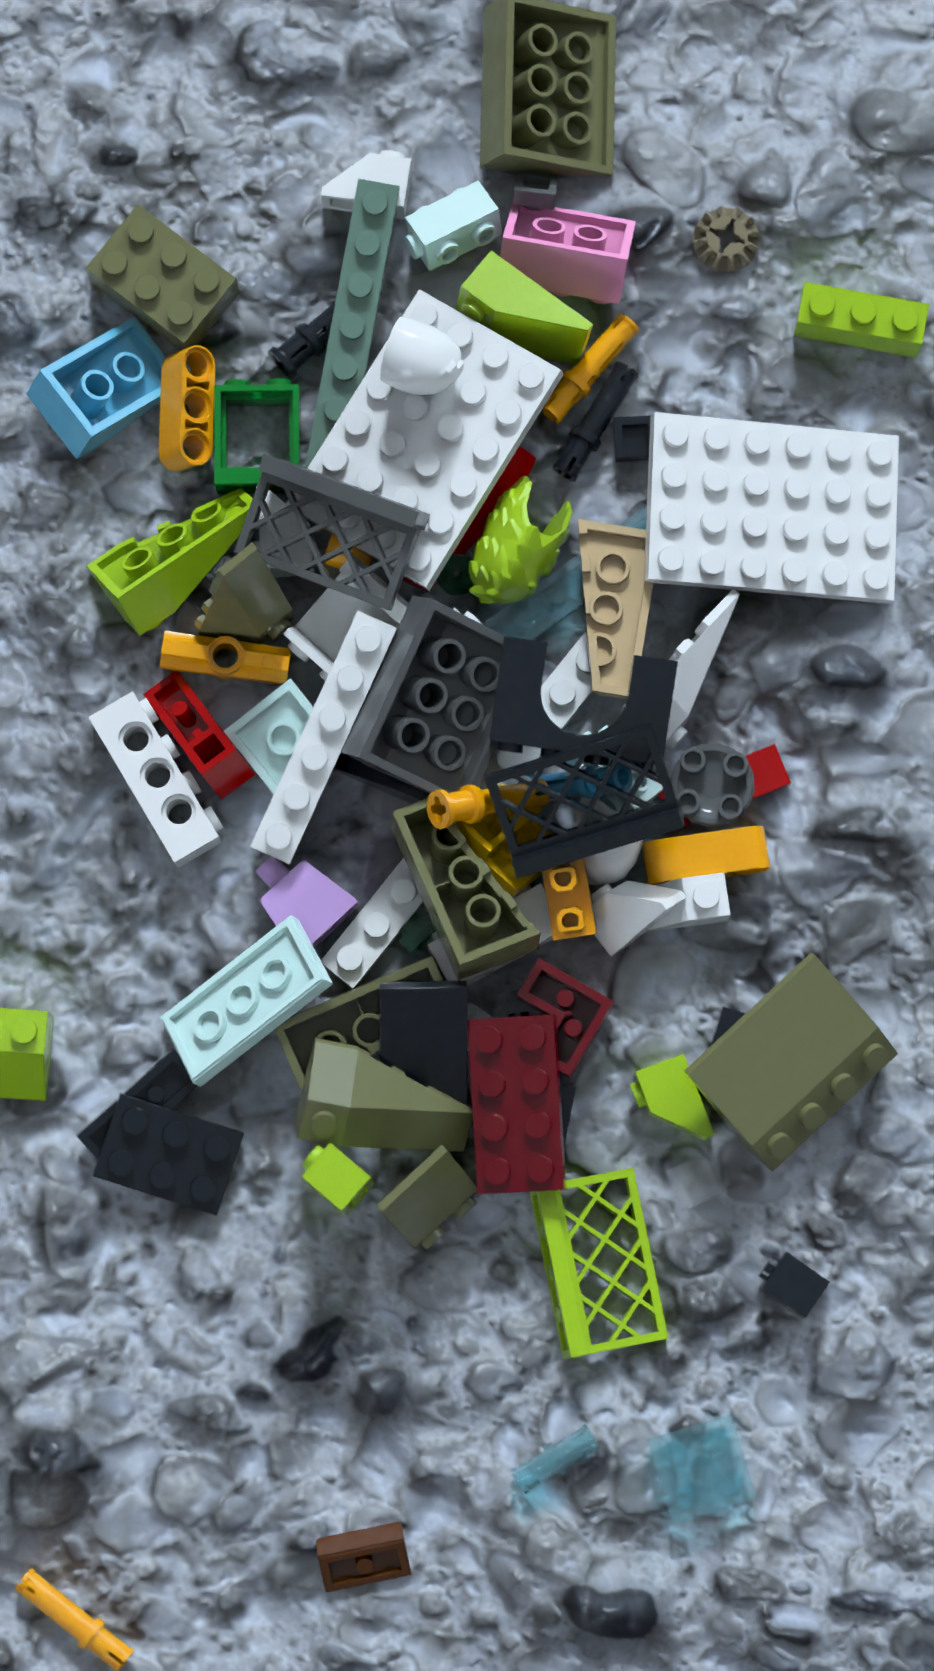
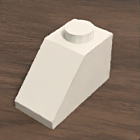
[321,150,412,219]
[646,873,731,932]
[591,880,686,956]

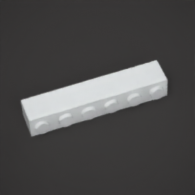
[250,610,397,864]

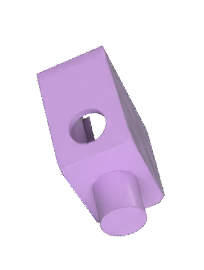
[256,856,359,949]

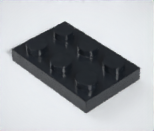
[92,1092,244,1216]

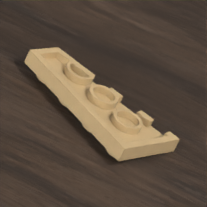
[577,519,654,699]

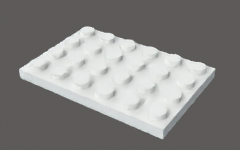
[285,289,564,591]
[644,412,899,604]

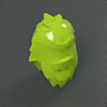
[469,475,573,604]

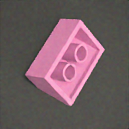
[500,202,636,304]

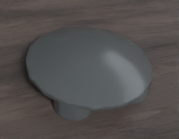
[670,743,755,827]

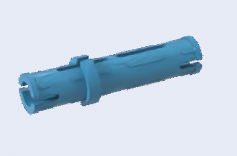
[521,763,633,800]

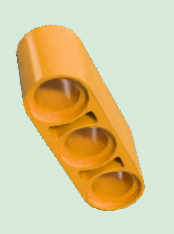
[159,345,215,472]
[642,826,771,885]

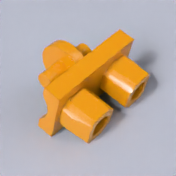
[542,858,597,941]

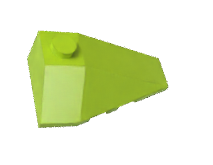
[86,488,253,636]

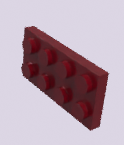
[467,1014,566,1194]

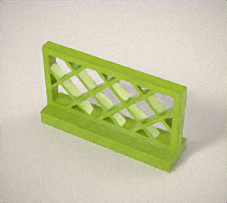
[529,1167,668,1360]

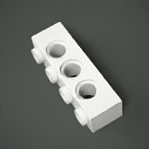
[89,691,223,868]

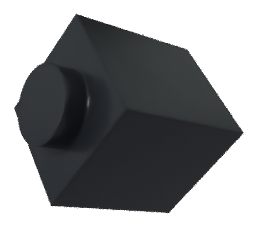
[758,1252,830,1319]

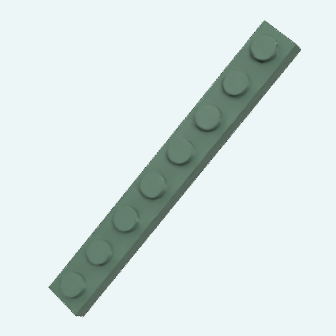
[305,178,400,468]

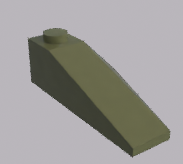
[194,543,294,644]
[295,1038,473,1152]

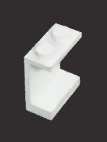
[284,556,409,681]

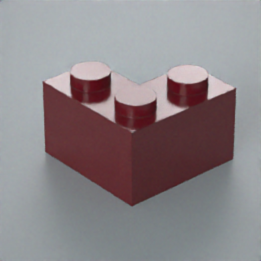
[517,958,614,1080]

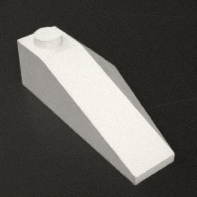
[622,588,740,751]

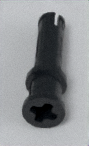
[268,291,382,380]

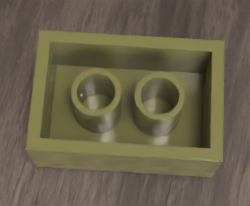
[85,204,240,350]

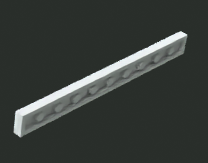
[321,632,592,989]

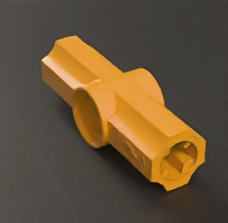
[160,631,291,685]

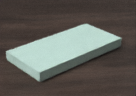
[160,915,333,1087]

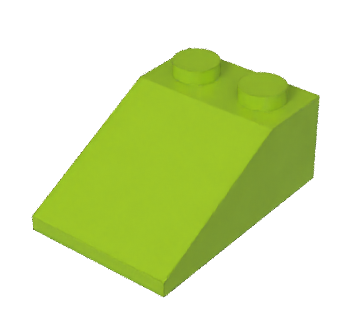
[455,251,593,365]

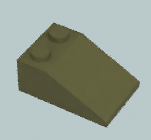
[376,1145,478,1249]

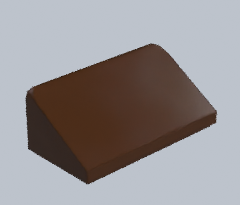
[316,1522,412,1592]

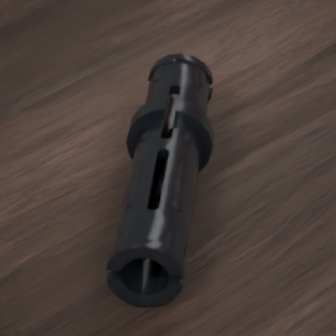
[552,362,639,482]

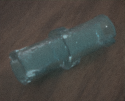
[511,1424,600,1494]

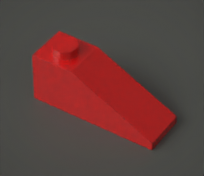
[143,671,256,800]

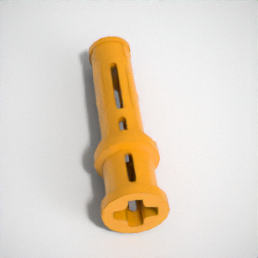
[427,779,550,829]

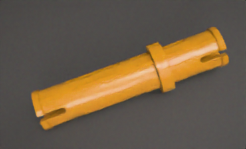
[541,313,639,424]
[14,1568,135,1671]

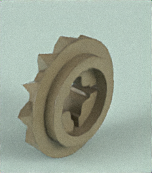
[693,206,760,272]

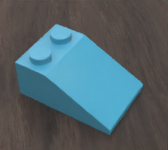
[26,316,166,459]

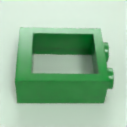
[214,378,301,494]

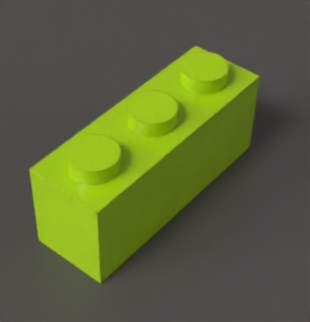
[793,282,929,358]
[301,1143,375,1217]

